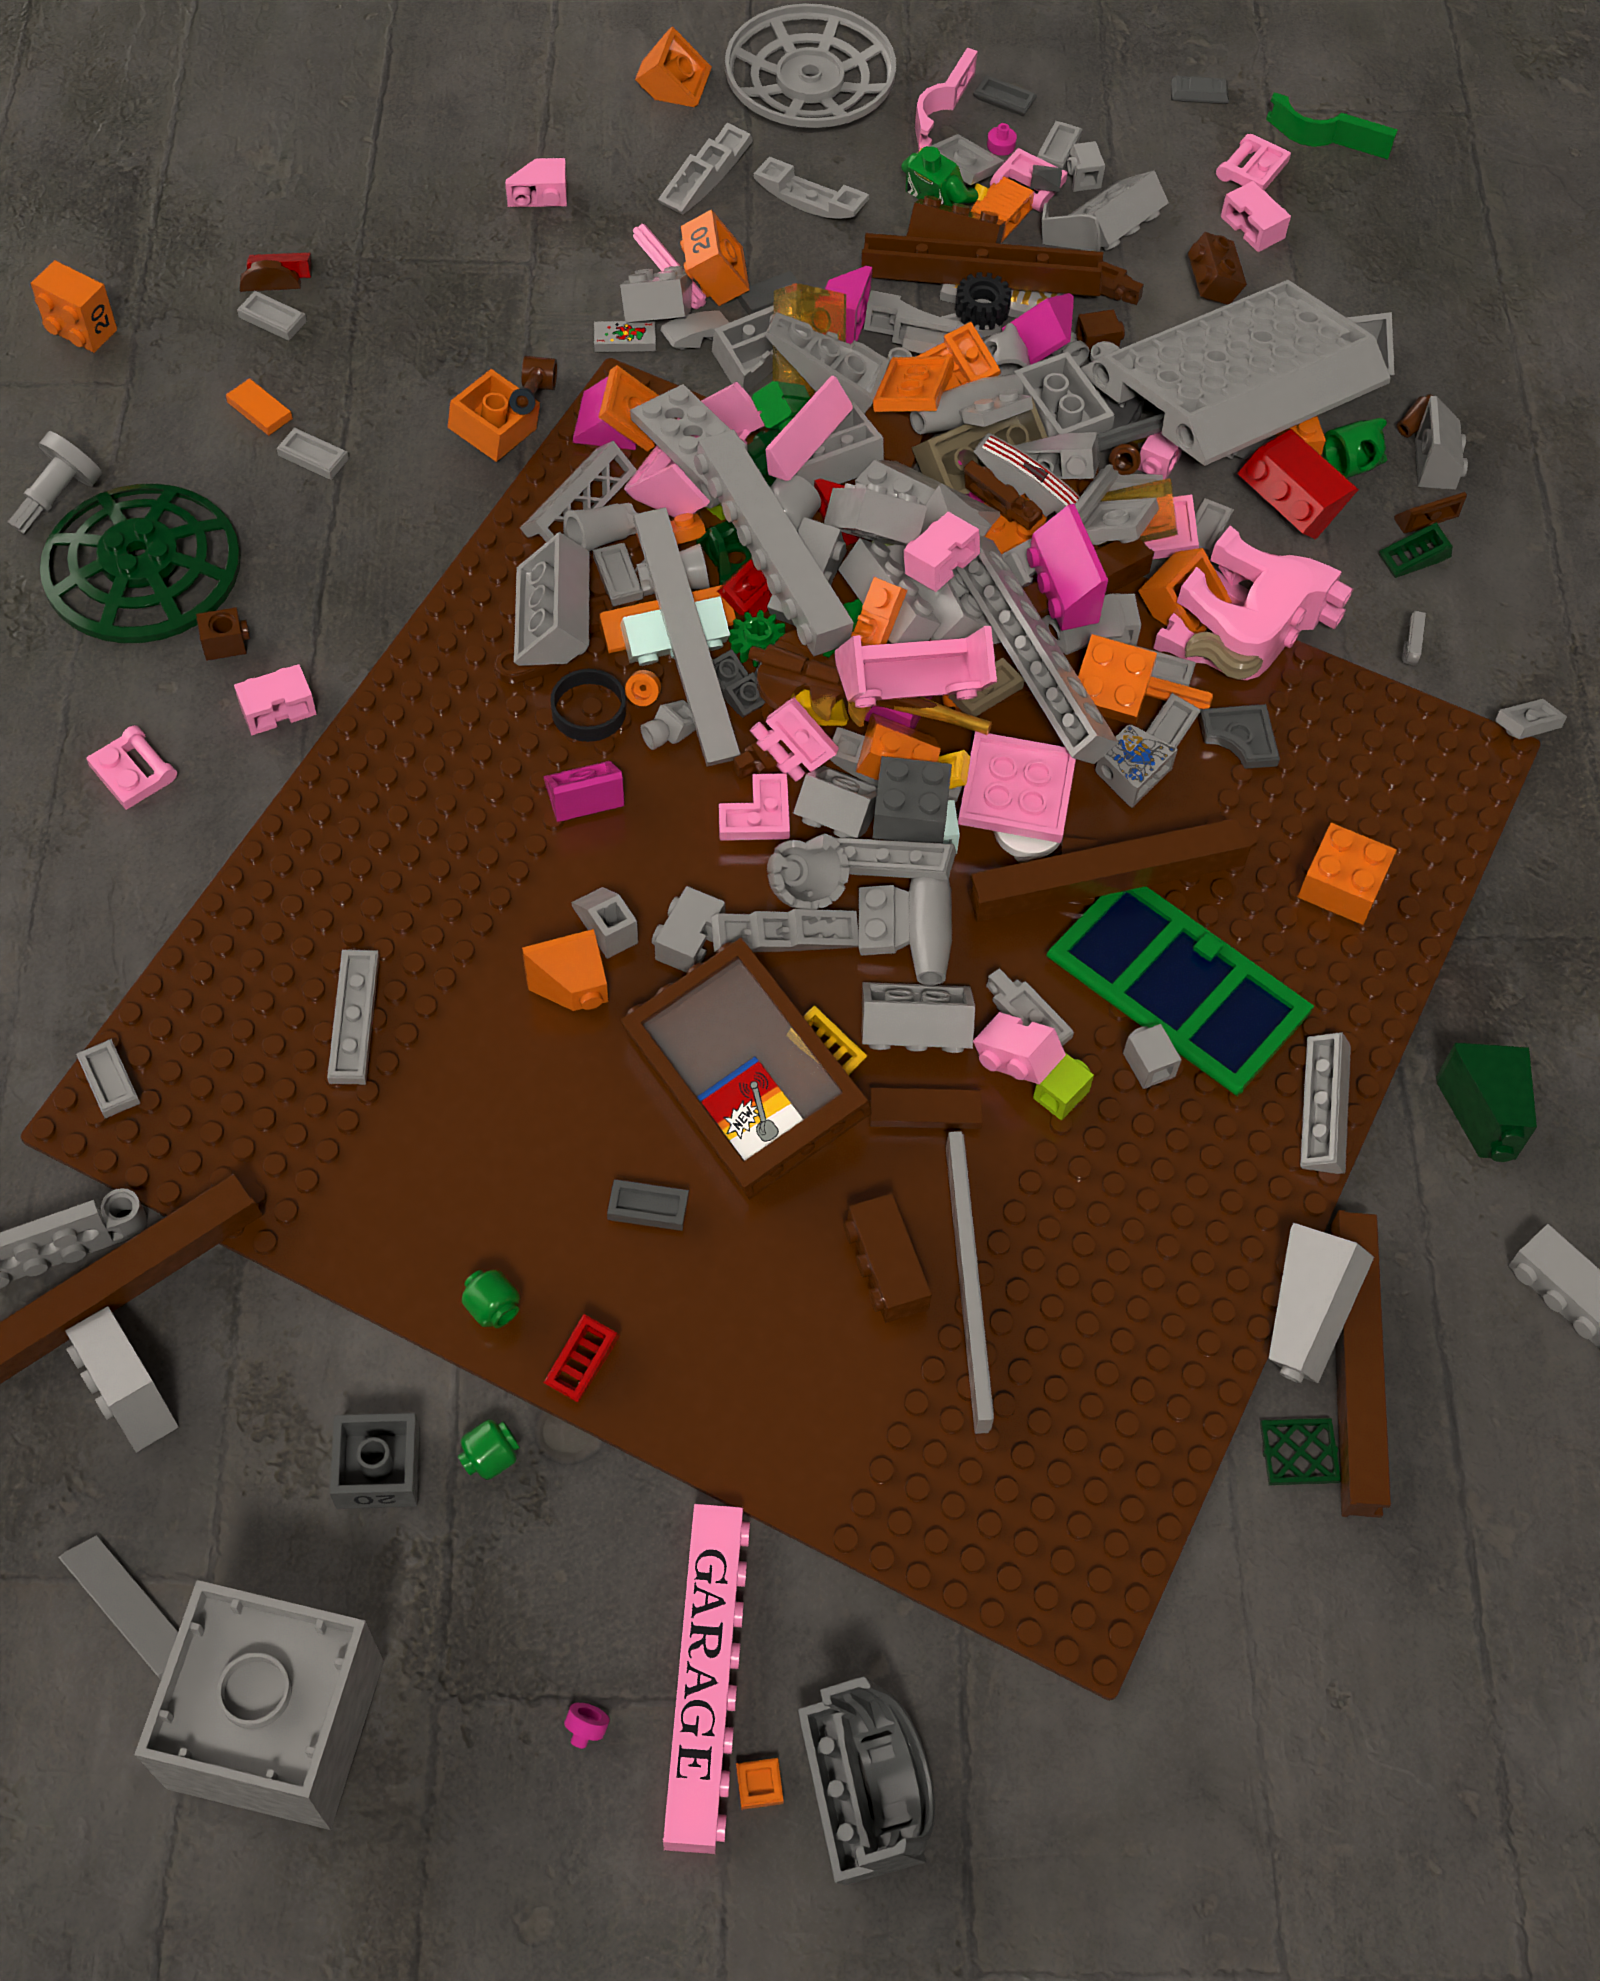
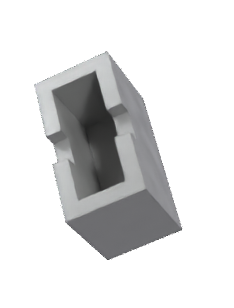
[652,886,725,973]

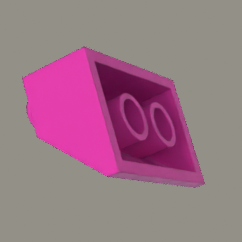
[1027,504,1108,631]

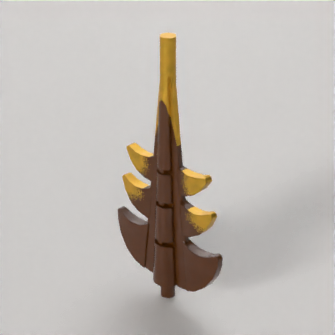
[748,629,992,735]

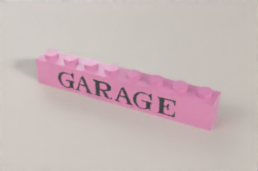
[663,1504,750,1854]

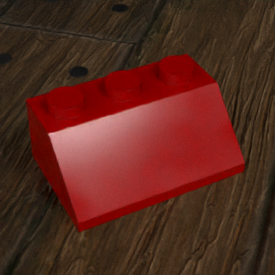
[1237,429,1359,539]

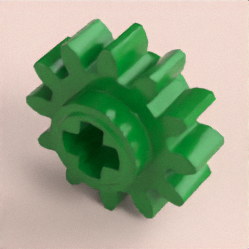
[729,610,786,667]

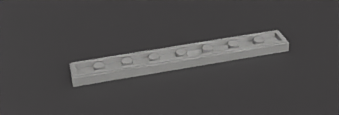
[633,507,740,767]
[946,1131,994,1434]

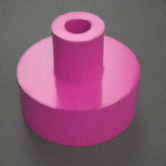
[987,123,1017,156]
[564,1703,610,1749]

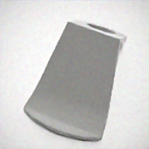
[1042,203,1101,252]
[1042,593,1125,655]

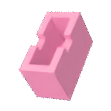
[1221,181,1291,252]
[903,512,980,592]
[234,664,317,736]
[973,1012,1066,1085]

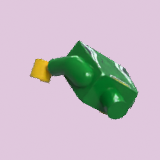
[901,146,989,206]

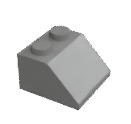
[1415,396,1468,490]
[793,766,878,838]

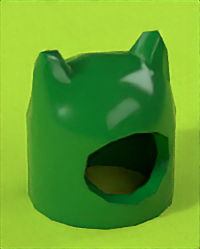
[1323,418,1387,478]

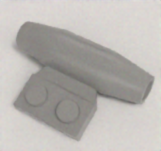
[910,374,1033,434]
[859,877,952,985]

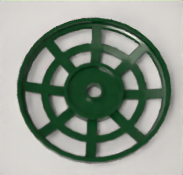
[40,484,241,643]

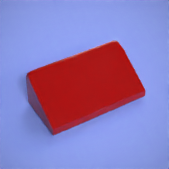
[247,252,311,278]

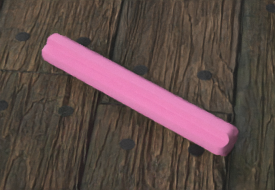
[633,224,706,309]

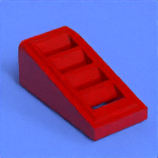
[544,1314,620,1403]

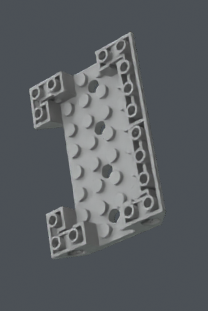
[1081,280,1391,466]

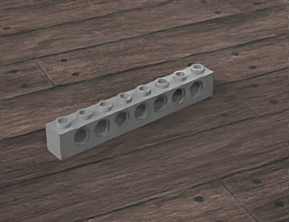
[956,535,1119,764]

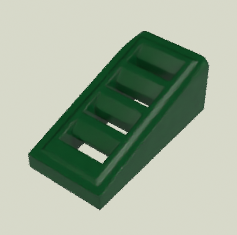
[1379,522,1453,578]

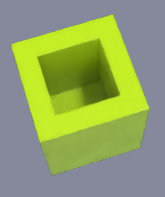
[1033,1053,1094,1121]

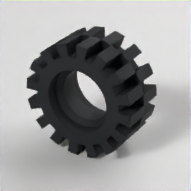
[955,272,1012,330]

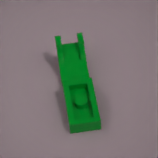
[1266,92,1398,159]

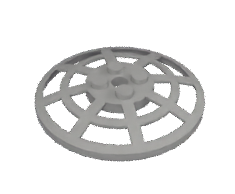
[725,3,896,128]

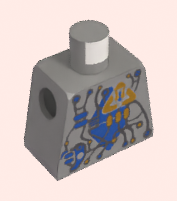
[1095,725,1178,808]

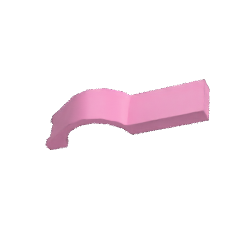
[915,48,978,151]

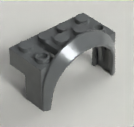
[798,1676,935,1885]

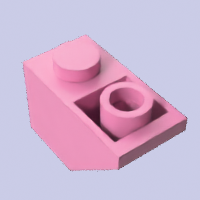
[506,158,567,207]

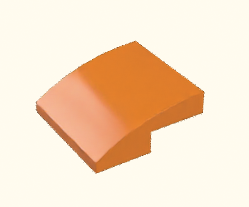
[916,322,1001,391]

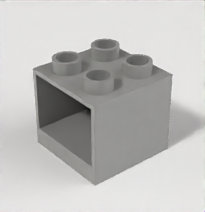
[134,1580,384,1830]

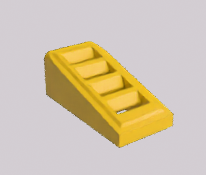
[787,1005,867,1075]

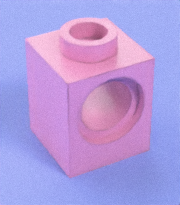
[1137,432,1182,481]

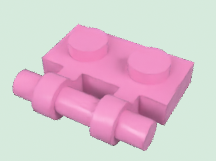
[750,697,839,782]

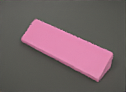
[765,376,853,481]

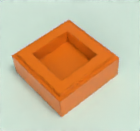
[736,1758,784,1810]

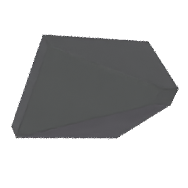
[1030,165,1062,192]

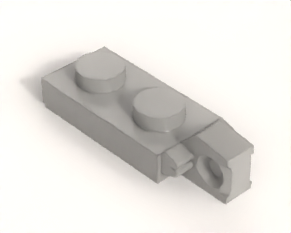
[986,968,1074,1046]

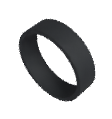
[551,669,626,742]

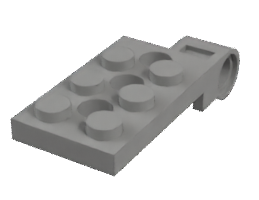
[630,384,748,509]
[0,1188,147,1289]

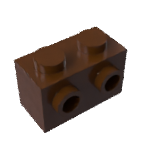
[1188,232,1247,305]

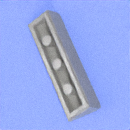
[1300,1032,1351,1174]
[58,1535,178,1680]

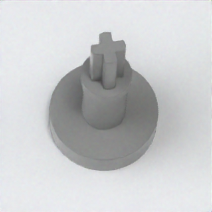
[7,431,102,534]

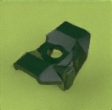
[696,520,752,585]

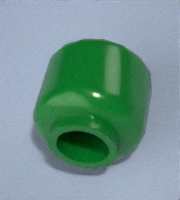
[461,1270,520,1328]
[457,1419,520,1480]

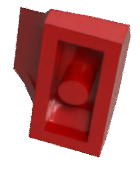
[717,557,772,617]

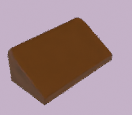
[1394,492,1467,534]

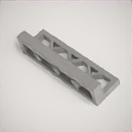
[520,441,637,542]

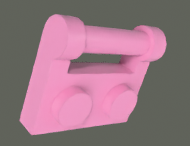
[1216,134,1291,191]
[990,148,1068,212]
[86,725,177,810]

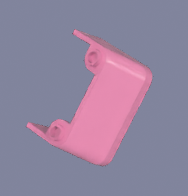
[624,382,765,518]
[835,626,997,708]

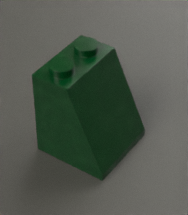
[1436,1043,1537,1162]

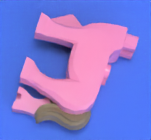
[1154,526,1353,680]

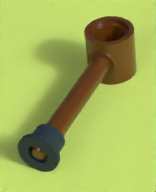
[509,356,557,415]

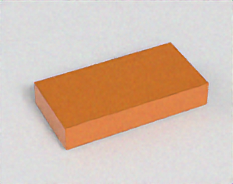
[226,378,293,436]

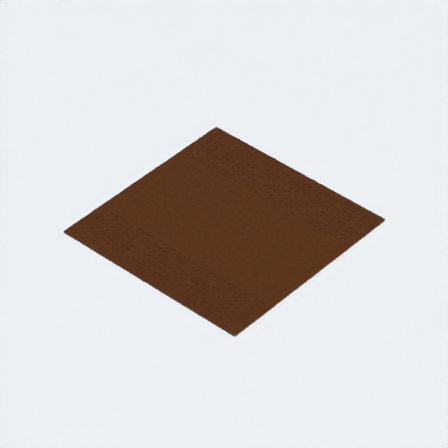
[21,358,1541,1701]

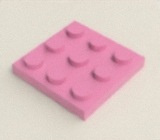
[958,731,1076,843]

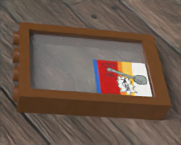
[621,937,872,1200]

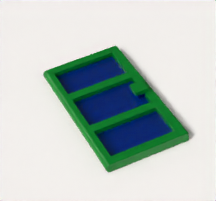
[1046,886,1314,1096]

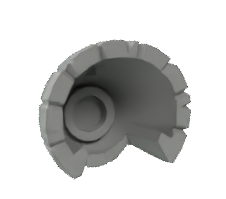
[767,834,849,910]

